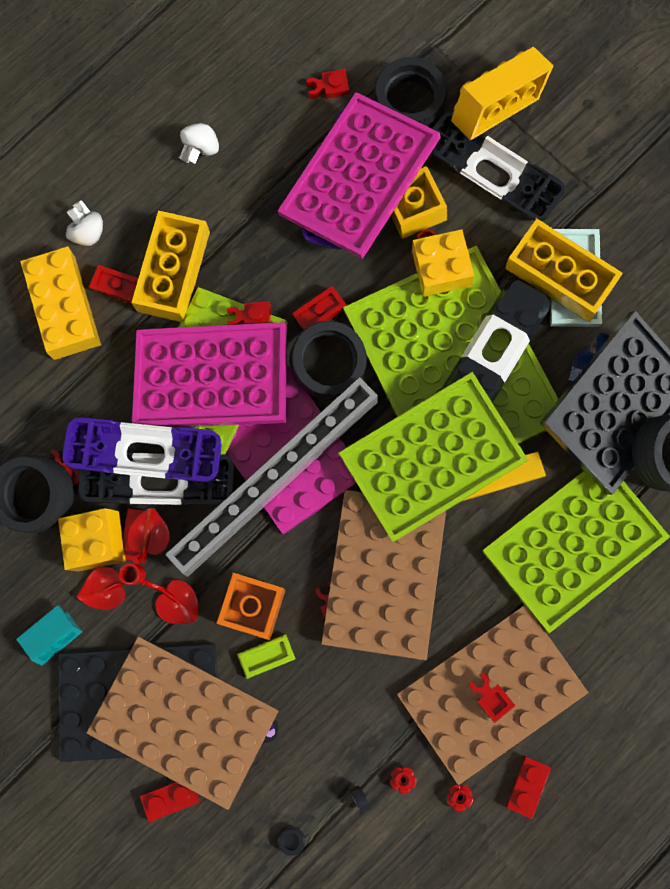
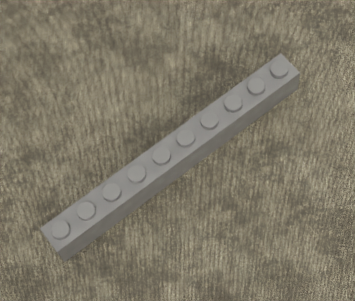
[165,377,378,577]

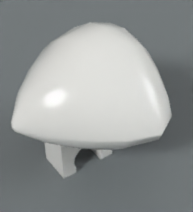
[179,123,219,164]
[66,200,103,246]

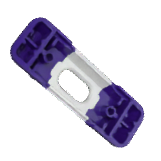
[63,418,222,482]

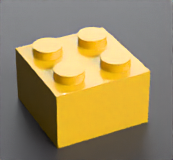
[391,166,447,239]
[412,229,474,297]
[58,508,126,572]

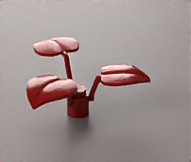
[77,508,199,624]

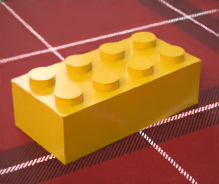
[451,47,553,140]
[132,211,210,322]
[505,218,623,323]
[20,246,101,360]

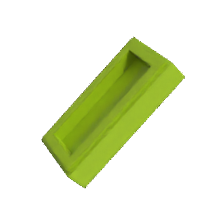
[237,635,296,679]

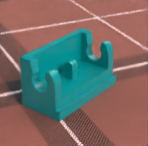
[17,605,83,665]

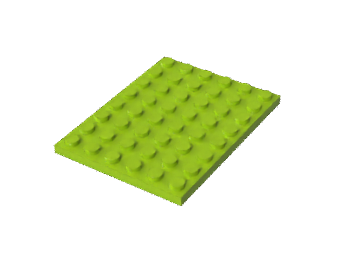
[343,246,559,444]

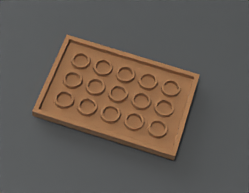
[322,490,446,661]
[397,605,589,785]
[87,637,279,810]

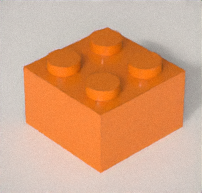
[217,573,286,640]

